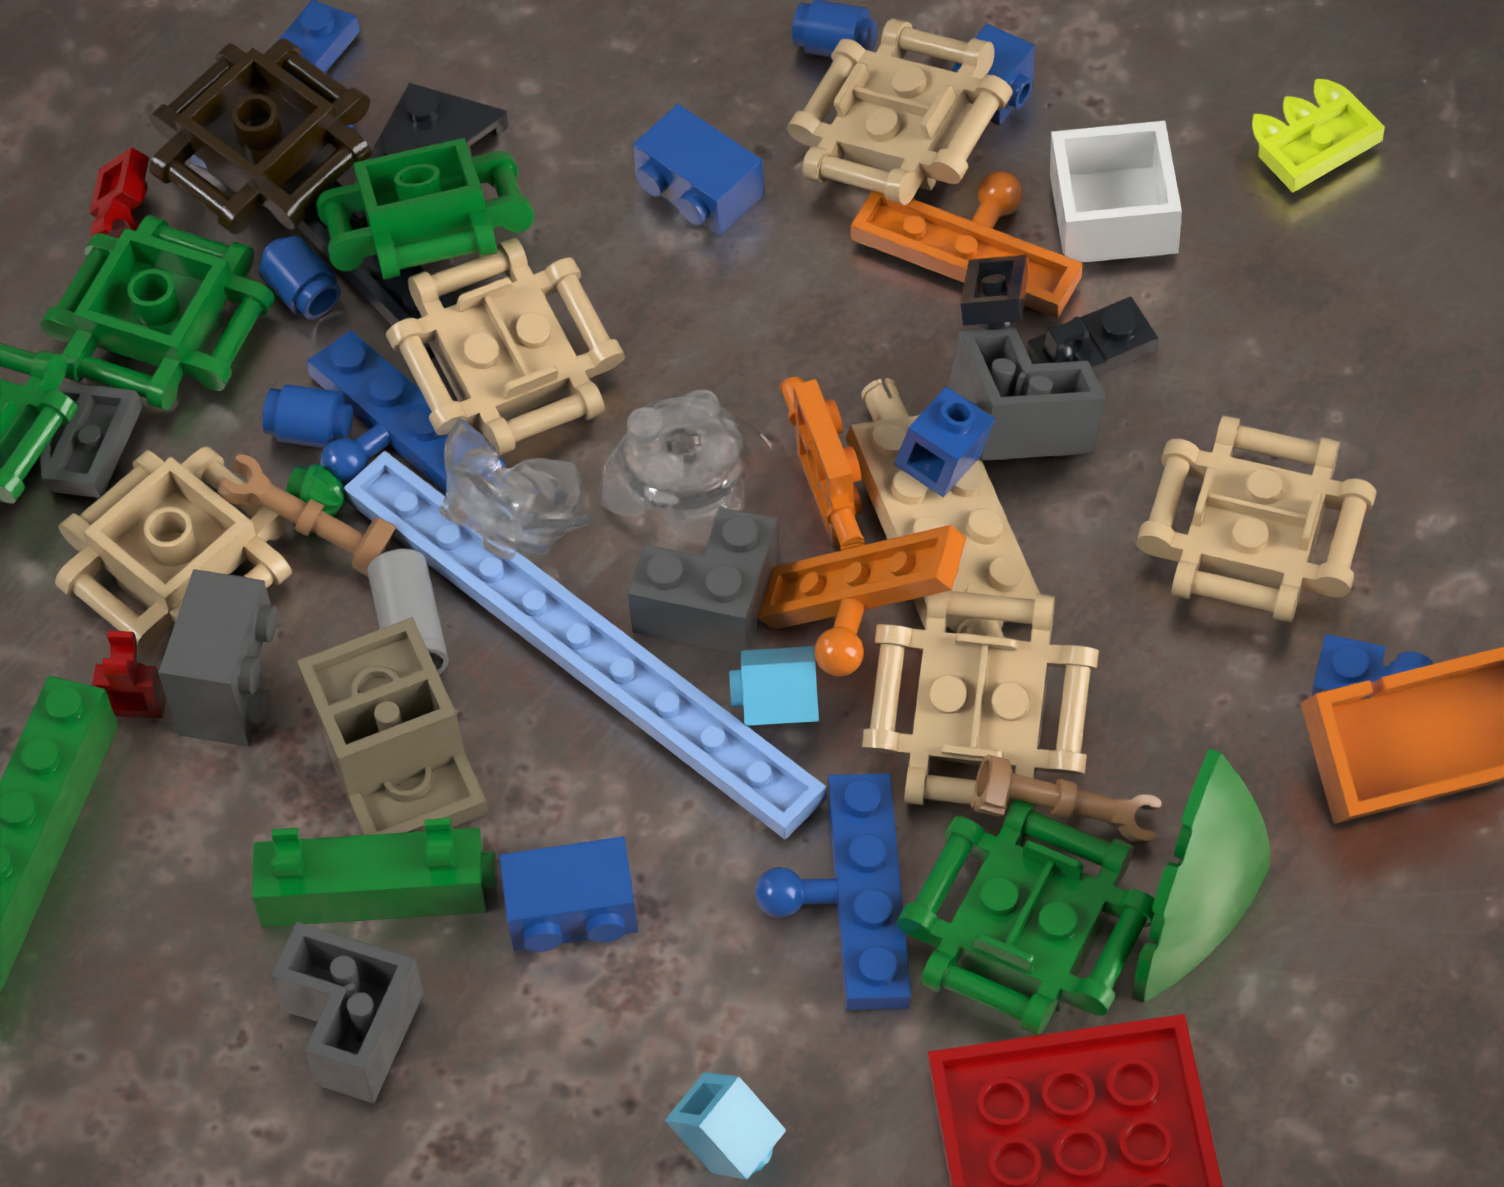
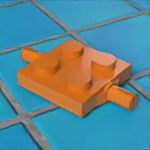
[779,377,865,551]

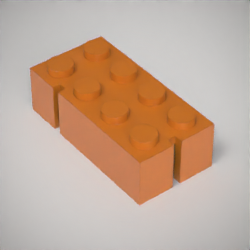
[1300,647,1504,824]

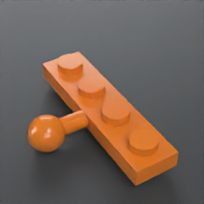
[850,171,1083,319]
[758,525,967,677]

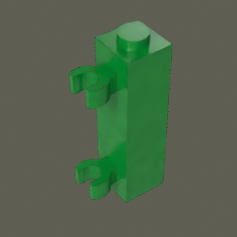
[252,818,498,927]

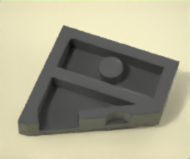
[40,382,144,498]

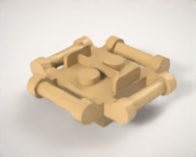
[786,18,1013,205]
[386,237,625,456]
[1136,415,1377,623]
[55,446,292,655]
[861,591,1099,809]

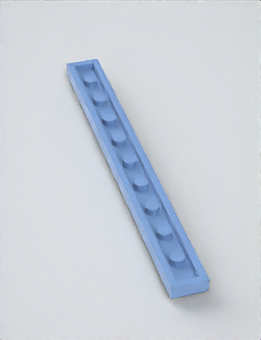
[343,451,827,840]

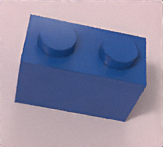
[633,104,765,236]
[499,836,638,952]

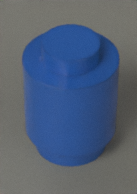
[792,0,877,58]
[259,236,341,320]
[262,384,353,448]

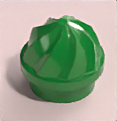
[286,464,345,517]

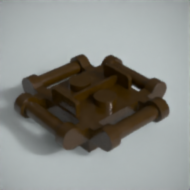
[149,38,372,235]

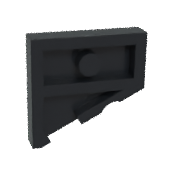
[367,83,509,160]

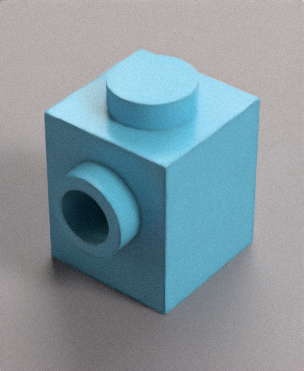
[729,646,819,726]
[665,1072,786,1180]

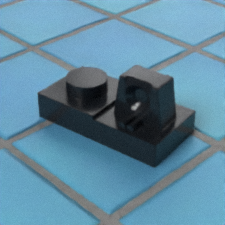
[960,255,1029,330]
[1028,296,1159,377]

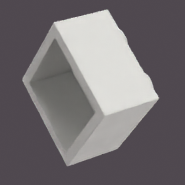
[1050,121,1182,263]

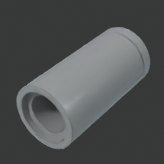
[367,549,449,674]

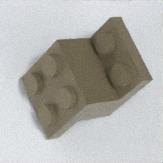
[297,617,489,835]

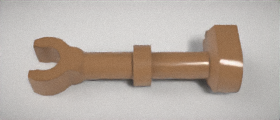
[217,453,396,576]
[971,754,1162,843]

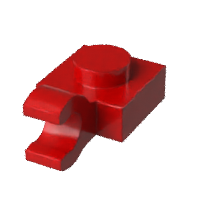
[89,147,150,239]
[92,631,166,718]

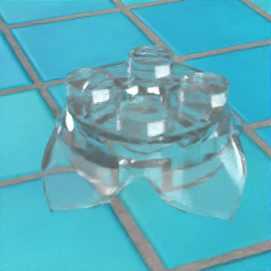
[600,389,772,546]
[439,418,593,559]

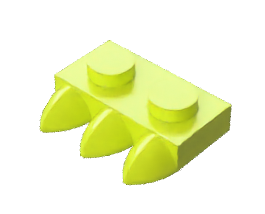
[1252,79,1385,192]

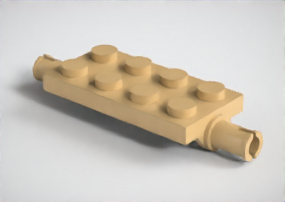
[846,378,1040,638]

